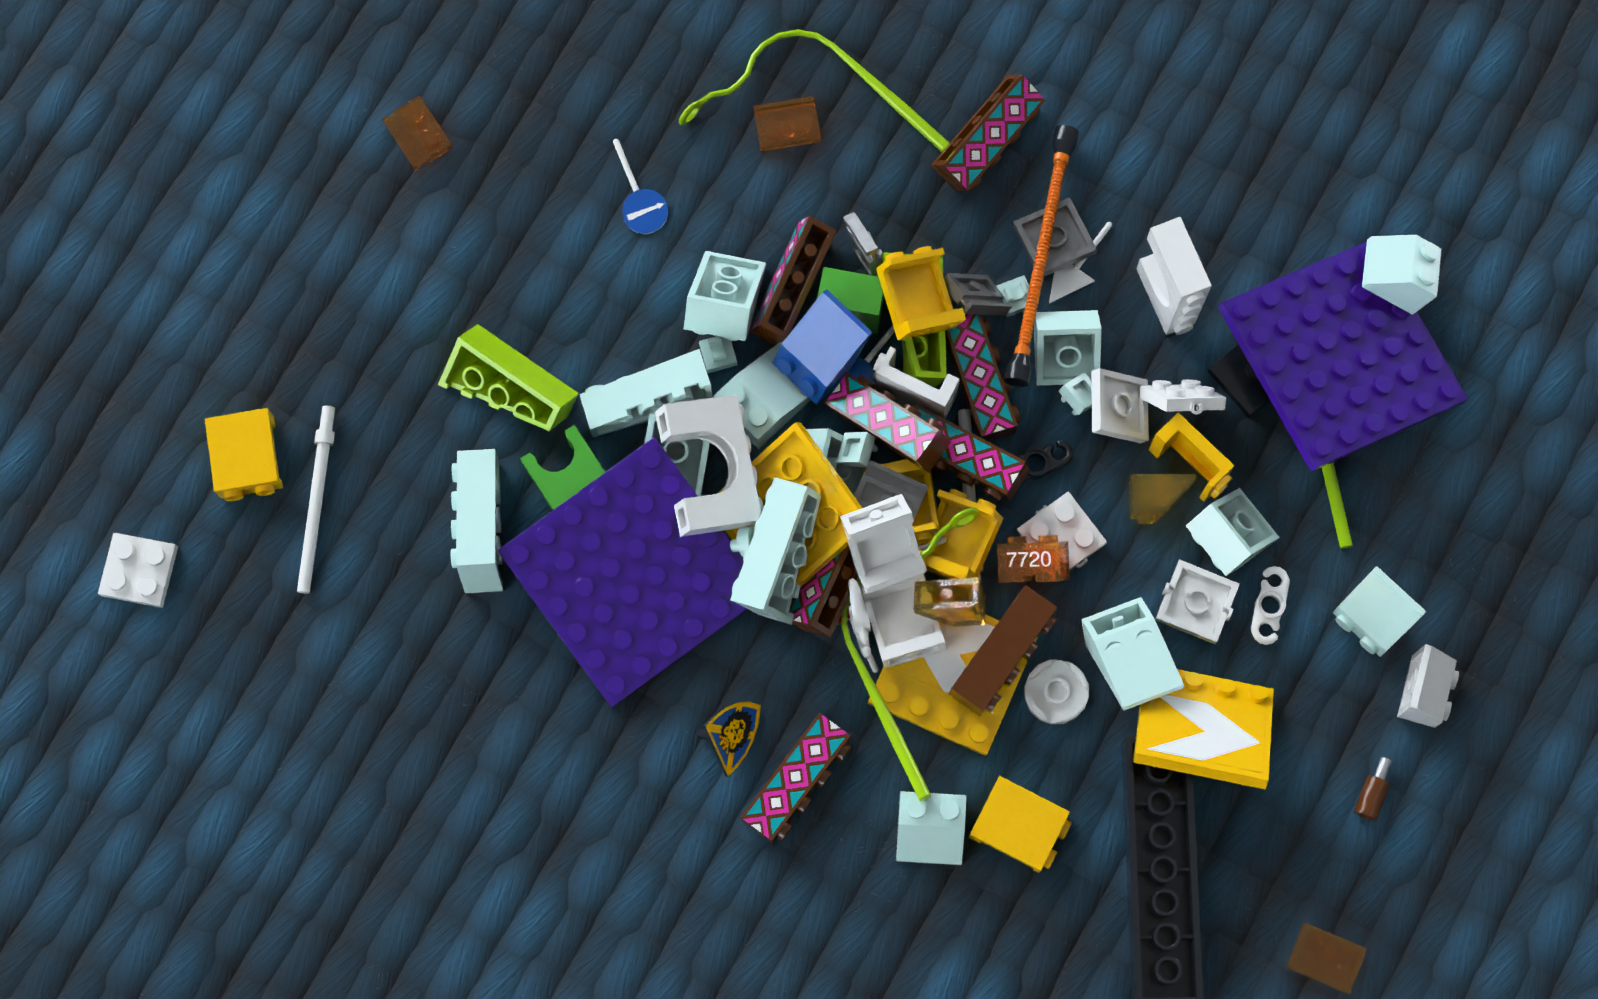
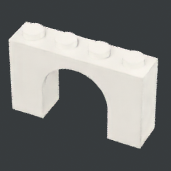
[1136,217,1212,335]
[655,395,764,537]

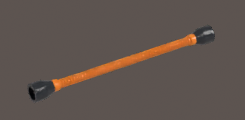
[1004,125,1079,387]

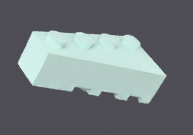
[579,349,713,437]
[451,449,503,593]
[730,477,821,625]

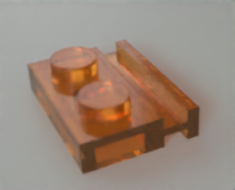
[382,95,453,171]
[753,96,821,151]
[1286,923,1367,994]

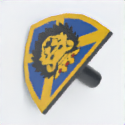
[697,701,761,777]

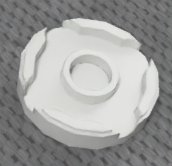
[1024,660,1089,724]

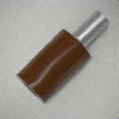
[1353,757,1392,821]

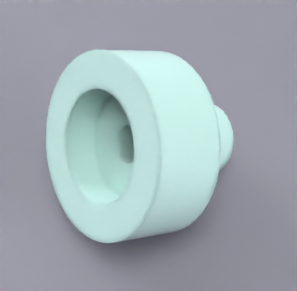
[730,526,755,558]

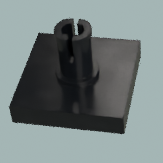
[1207,344,1270,418]

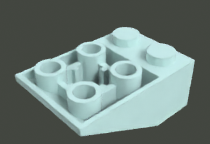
[1081,597,1184,710]

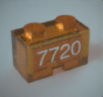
[997,535,1070,583]

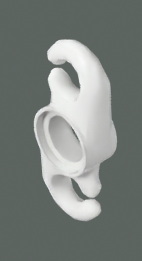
[1251,566,1290,645]
[848,578,871,658]

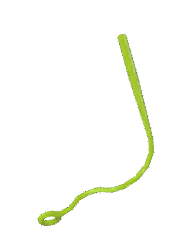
[679,29,949,152]
[841,508,979,801]

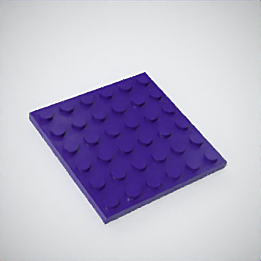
[1218,242,1468,472]
[497,437,747,708]

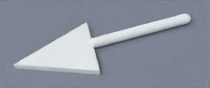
[1049,222,1112,304]

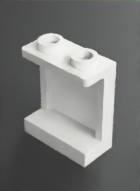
[873,346,959,419]
[840,494,927,593]
[861,573,947,669]

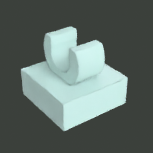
[996,275,1029,317]
[699,336,737,373]
[1059,373,1092,415]
[837,432,878,468]

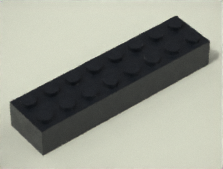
[1121,737,1204,999]

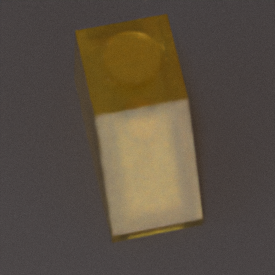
[1128,474,1196,524]
[913,578,986,627]

